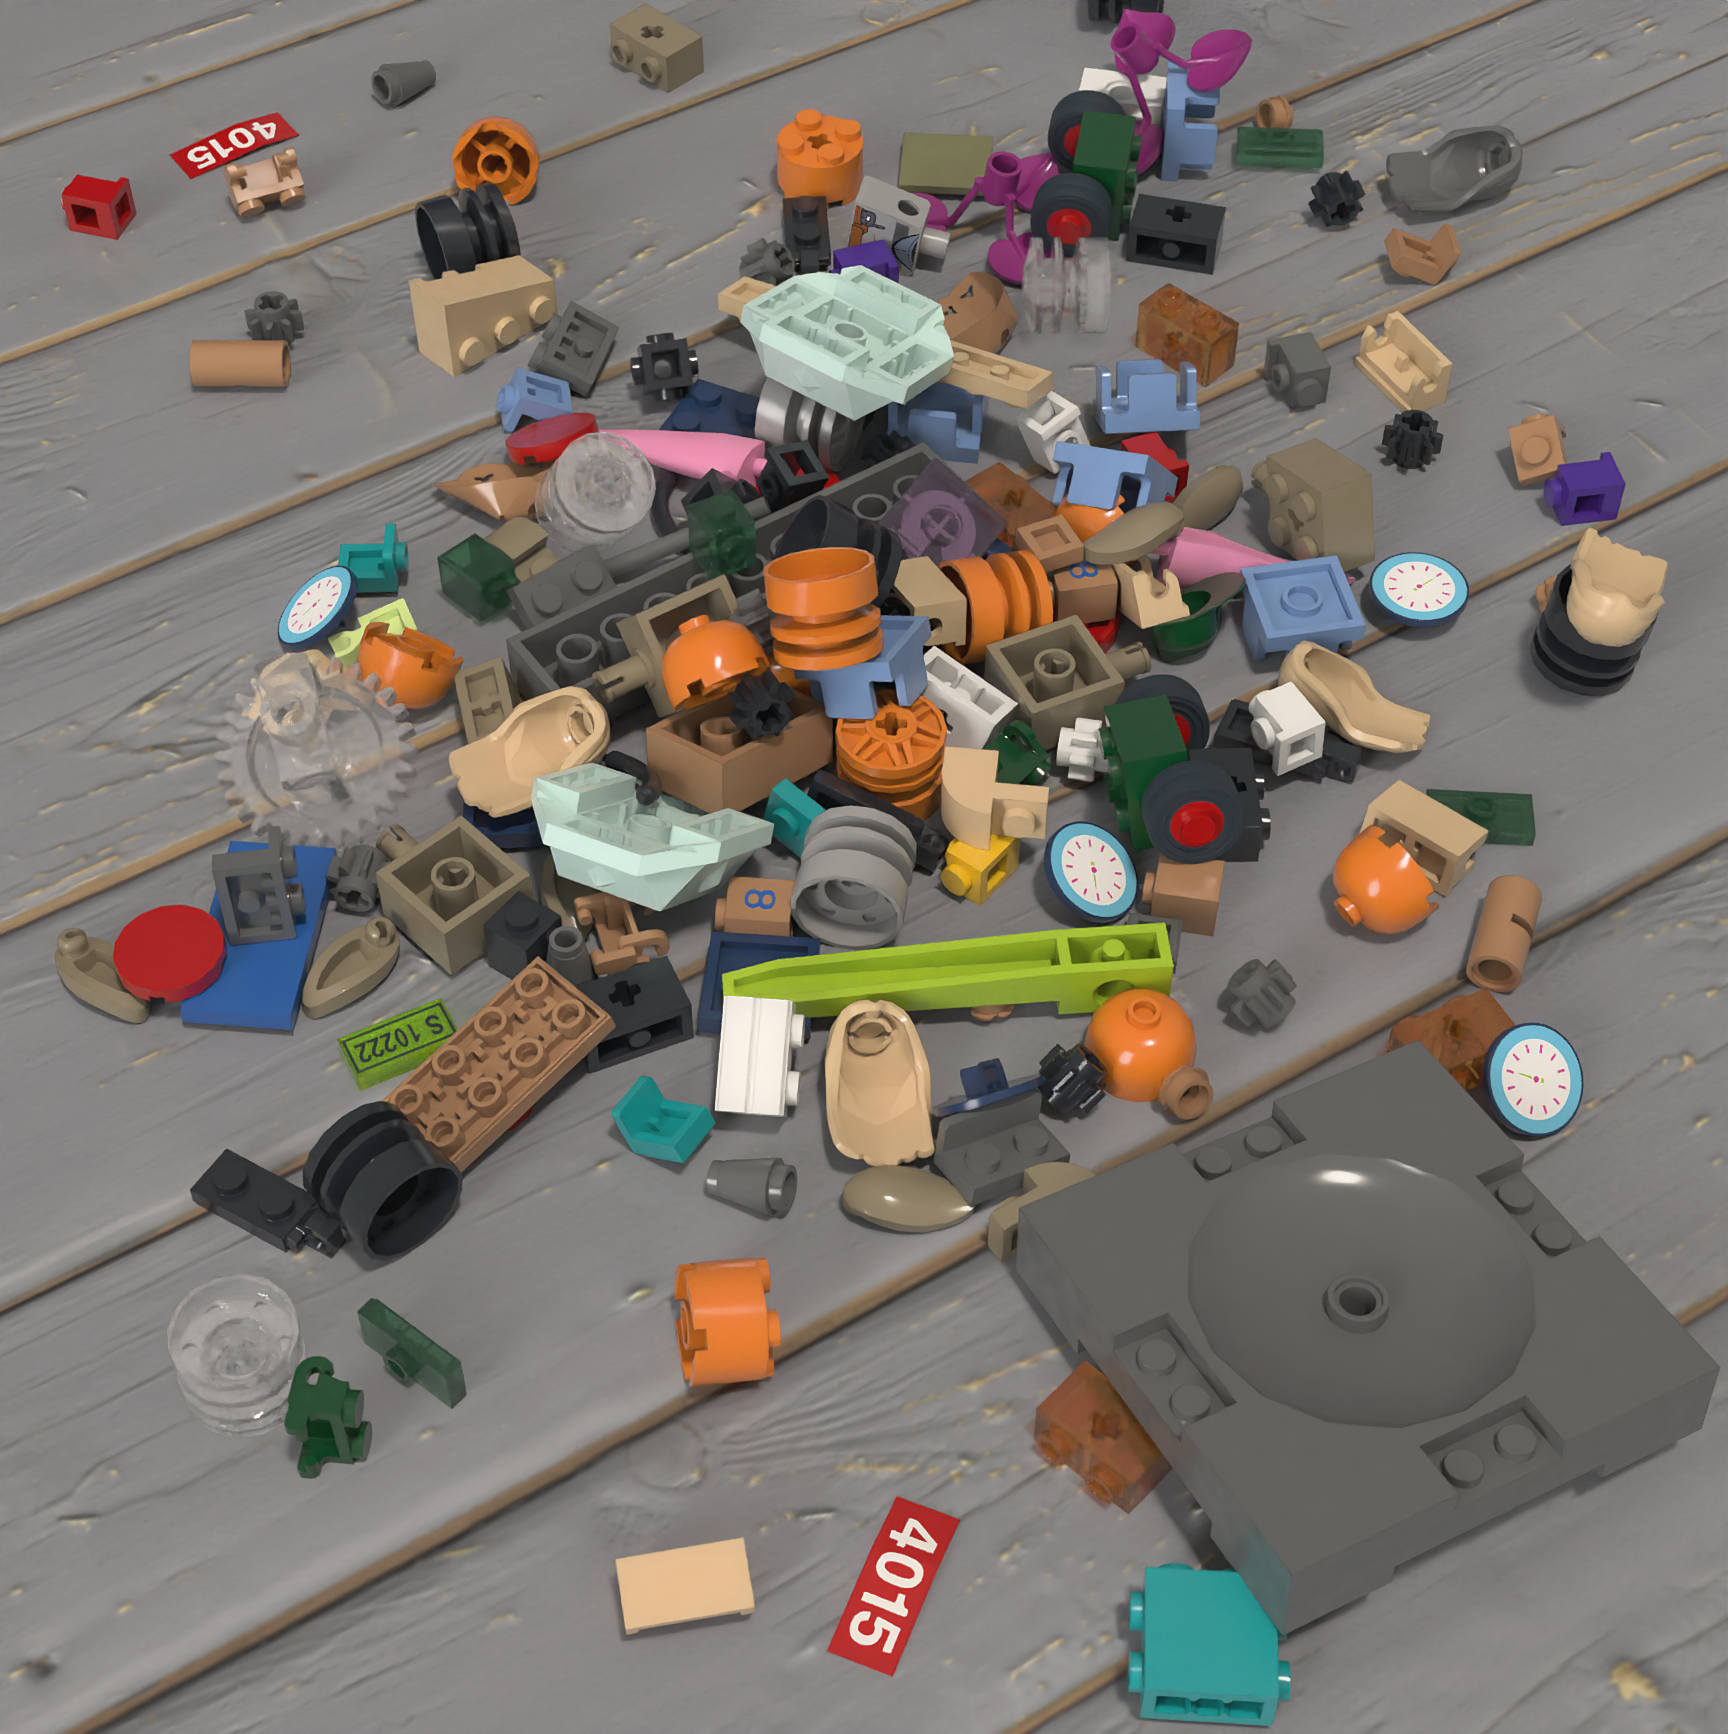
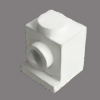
[1015,391,1091,474]
[1249,682,1326,776]

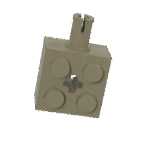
[1251,438,1375,572]
[592,574,750,718]
[984,614,1151,750]
[376,815,533,975]

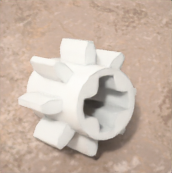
[1056,718,1108,782]

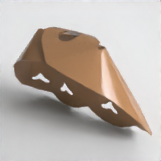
[937,272,1019,354]
[431,446,586,522]

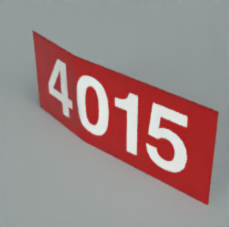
[170,112,300,179]
[827,1496,960,1677]

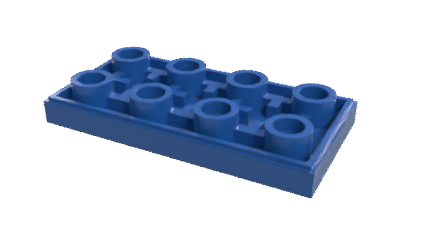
[180,841,337,1030]

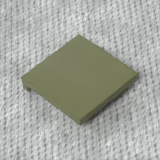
[899,133,993,197]

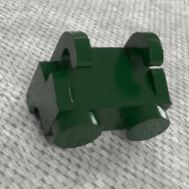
[984,720,1053,786]
[284,1356,372,1479]

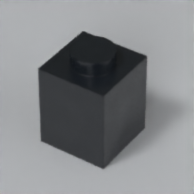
[483,891,562,980]

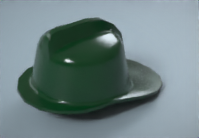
[1133,572,1246,661]

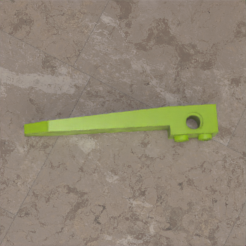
[722,923,1174,1018]

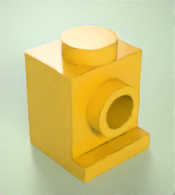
[940,834,1020,906]

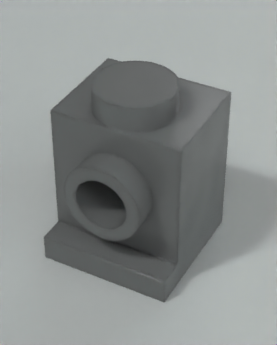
[1263,332,1331,409]

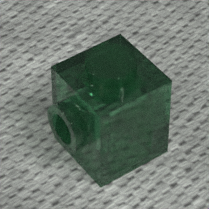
[687,490,757,580]
[437,533,517,622]

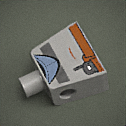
[846,175,951,277]

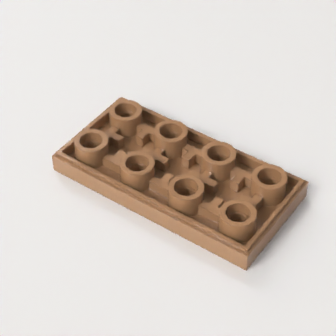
[382,956,616,1173]

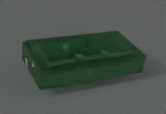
[1236,126,1324,169]
[1425,789,1536,846]
[357,1298,467,1409]

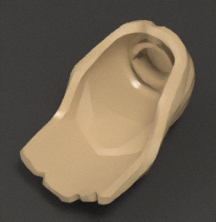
[1567,527,1668,647]
[1278,640,1430,753]
[449,686,610,818]
[825,1000,935,1167]

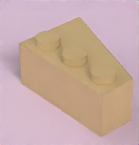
[409,255,558,377]

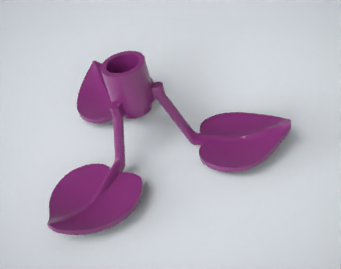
[1110,9,1253,175]
[912,152,1060,287]

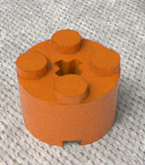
[776,109,863,210]
[674,1257,781,1387]

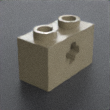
[609,3,704,93]

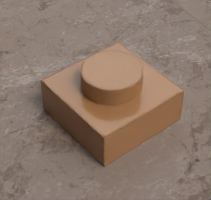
[1016,514,1084,573]

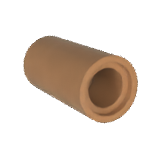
[189,340,291,387]
[1466,875,1542,993]

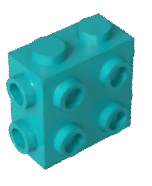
[1128,1563,1291,1726]

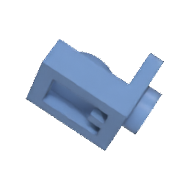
[496,368,572,432]

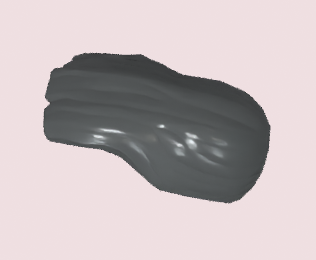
[1386,125,1523,213]

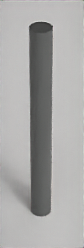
[603,496,771,578]

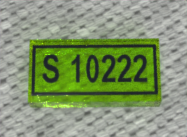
[337,998,458,1091]

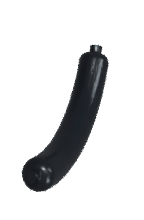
[650,471,698,555]
[602,750,662,806]

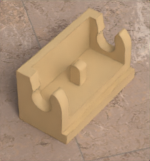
[1354,311,1453,413]
[1112,555,1190,629]
[884,556,967,646]
[1360,780,1489,897]
[615,1537,755,1635]

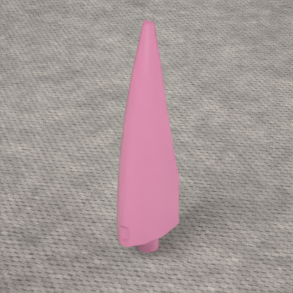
[596,429,767,487]
[1150,527,1356,594]

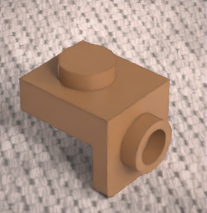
[1384,223,1461,285]
[1508,414,1568,486]

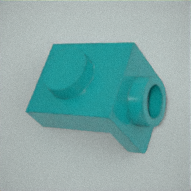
[338,524,409,592]
[763,778,826,858]
[611,1076,716,1163]

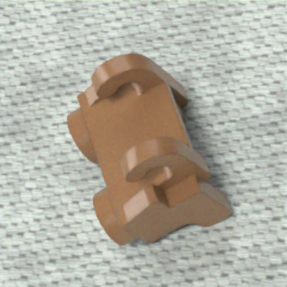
[224,147,306,218]
[574,892,670,975]

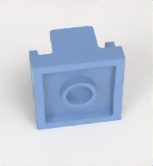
[1161,58,1220,181]
[1093,359,1200,434]
[886,382,989,464]
[1052,441,1178,513]
[1240,555,1366,661]
[794,615,932,719]

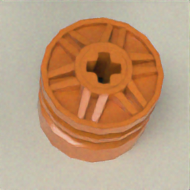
[763,547,884,671]
[938,550,1053,665]
[836,689,947,821]

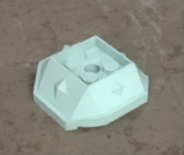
[740,265,954,421]
[531,762,774,911]

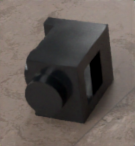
[756,440,830,514]

